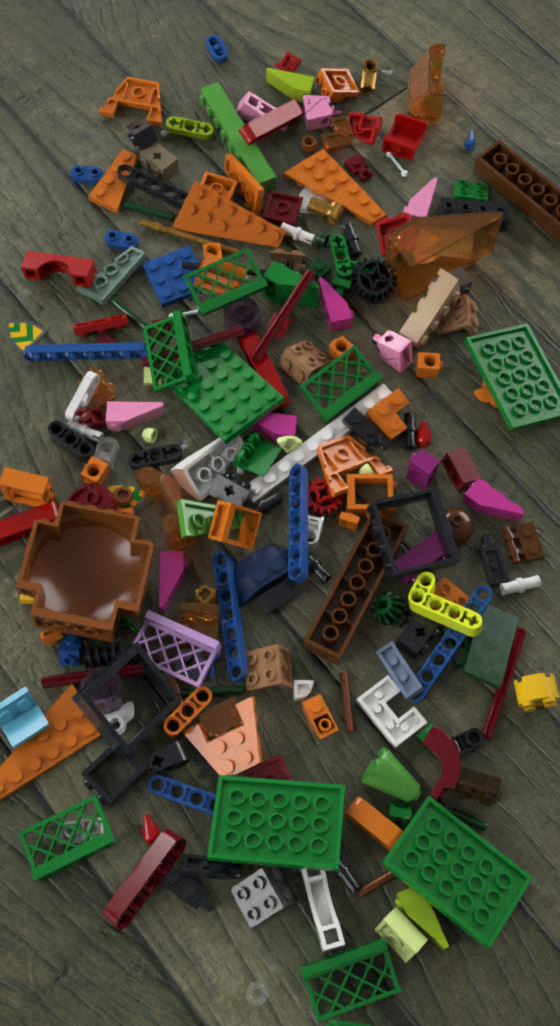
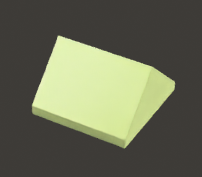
[374,907,428,963]

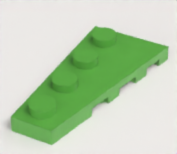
[176,499,243,539]

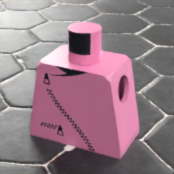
[302,95,341,131]
[372,331,412,373]

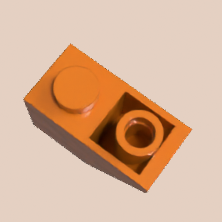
[301,694,339,740]

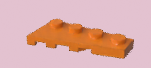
[88,149,138,213]
[224,153,265,217]

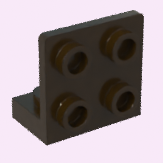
[454,767,503,806]

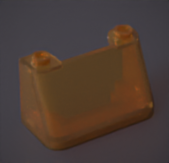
[407,44,446,123]
[134,466,201,551]

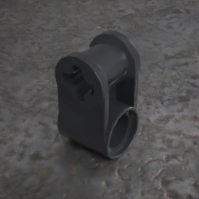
[451,728,484,758]
[148,741,190,775]

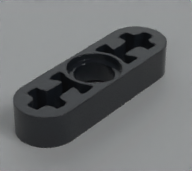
[128,444,183,471]

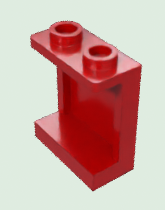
[382,112,427,161]

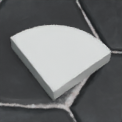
[293,680,314,702]

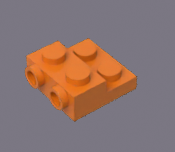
[315,68,360,102]
[200,171,238,201]

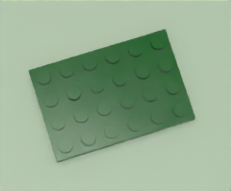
[464,323,560,432]
[161,342,285,444]
[207,775,346,872]
[381,796,533,949]

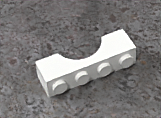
[300,868,345,952]

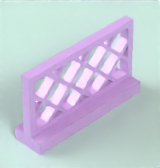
[133,610,222,688]

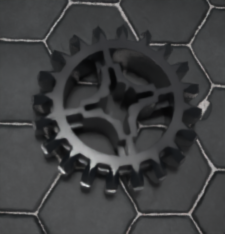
[350,255,398,304]

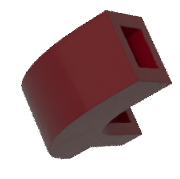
[422,723,461,801]

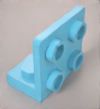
[0,686,50,749]

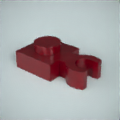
[344,154,372,183]
[74,407,107,428]

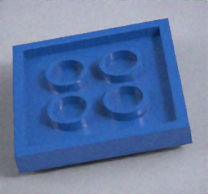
[142,246,208,308]

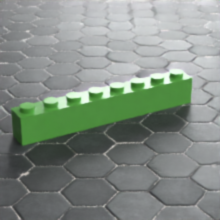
[199,82,276,192]

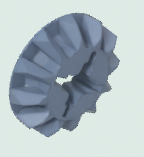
[174,648,206,680]

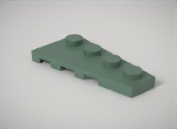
[76,246,147,305]

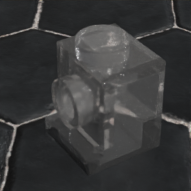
[93,437,120,469]

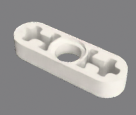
[65,371,100,422]

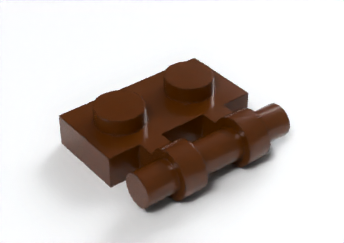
[502,522,545,564]

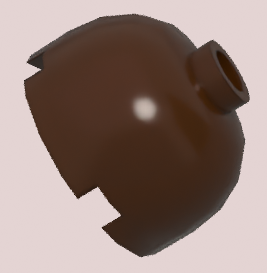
[435,508,474,548]

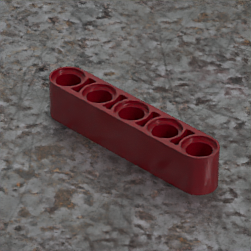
[103,829,186,930]

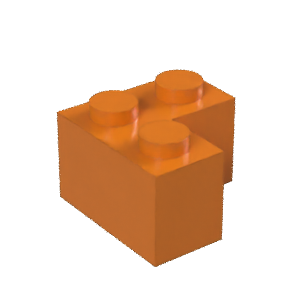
[365,388,410,442]

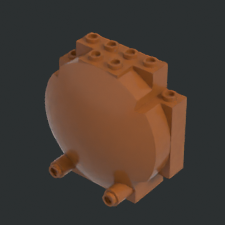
[16,501,154,643]

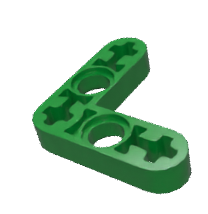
[330,234,384,280]

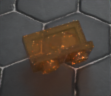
[76,365,116,409]
[197,696,244,739]

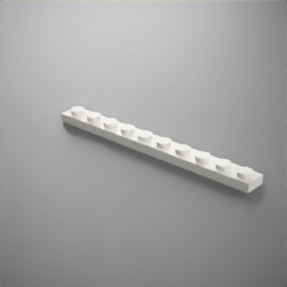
[250,383,392,505]

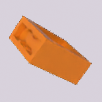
[194,252,248,295]
[0,467,56,507]
[346,474,397,517]
[208,500,262,551]

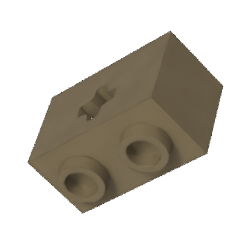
[140,142,179,181]

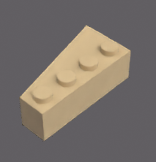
[399,268,461,349]

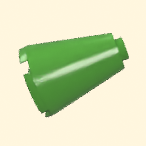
[361,747,422,802]

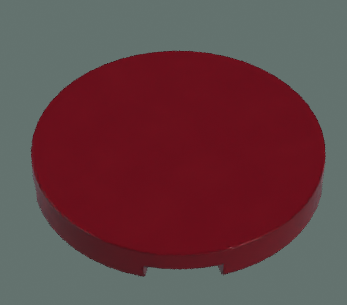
[68,483,117,511]

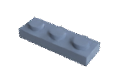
[376,641,425,701]

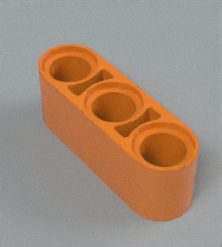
[163,687,212,737]
[344,796,403,851]

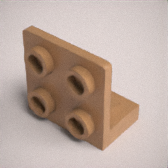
[246,644,293,692]

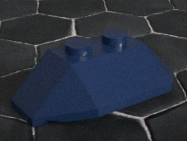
[234,543,300,608]

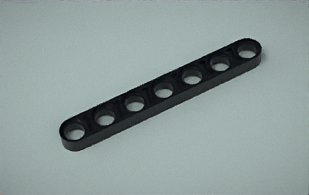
[117,164,189,209]

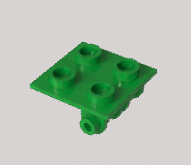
[453,180,488,201]
[231,432,282,477]

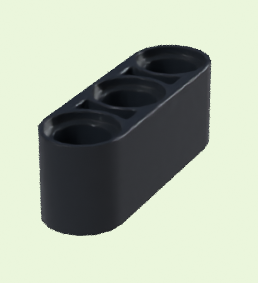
[48,421,96,464]

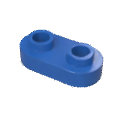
[205,35,228,63]
[70,165,104,185]
[104,230,139,251]

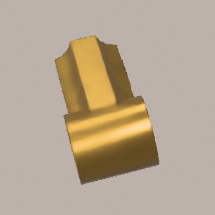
[360,59,378,95]
[307,197,344,225]
[196,585,216,606]

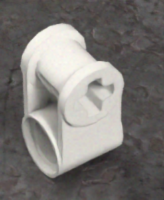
[308,513,324,552]

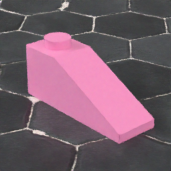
[236,91,287,131]
[403,177,438,226]
[106,401,164,432]

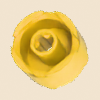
[514,673,560,712]

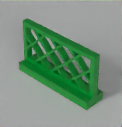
[183,247,268,318]
[143,310,199,393]
[299,344,383,423]
[18,795,118,882]
[299,937,401,1022]

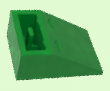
[263,261,320,308]

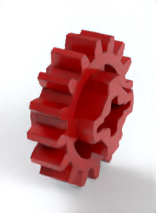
[308,476,344,517]

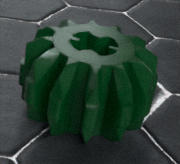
[371,591,406,626]

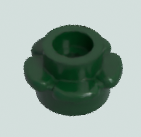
[315,231,330,248]

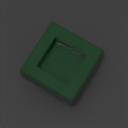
[307,257,332,280]

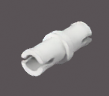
[280,222,315,245]
[67,420,104,444]
[499,575,541,596]

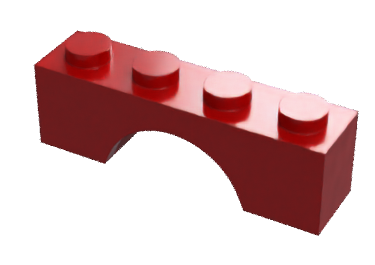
[21,251,97,288]

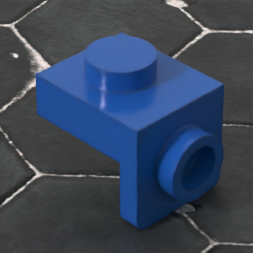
[59,634,83,666]

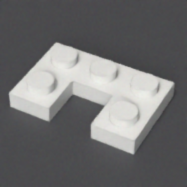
[356,675,427,749]

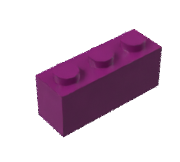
[394,532,445,586]

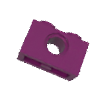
[406,449,440,490]

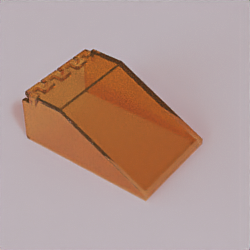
[386,211,503,301]

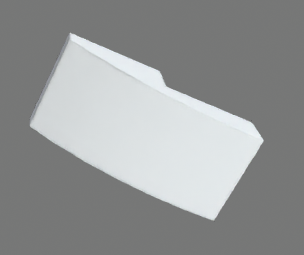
[58,818,104,845]

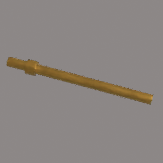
[140,219,240,254]

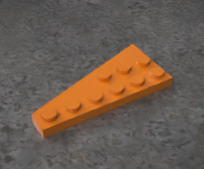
[284,149,386,227]
[172,181,286,248]
[0,684,102,802]

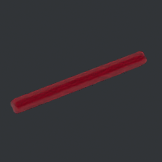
[251,269,315,362]
[141,325,245,368]
[482,628,527,740]
[41,660,161,689]

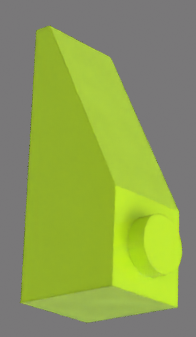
[266,68,314,102]
[394,888,449,950]

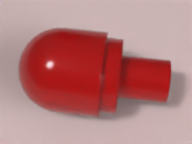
[417,421,432,447]
[141,814,160,845]

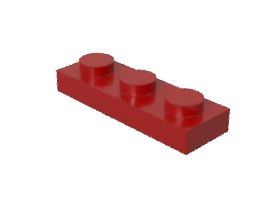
[73,314,128,336]

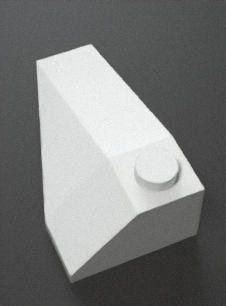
[171,435,244,501]

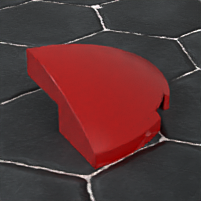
[348,112,383,145]

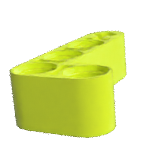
[408,572,482,637]

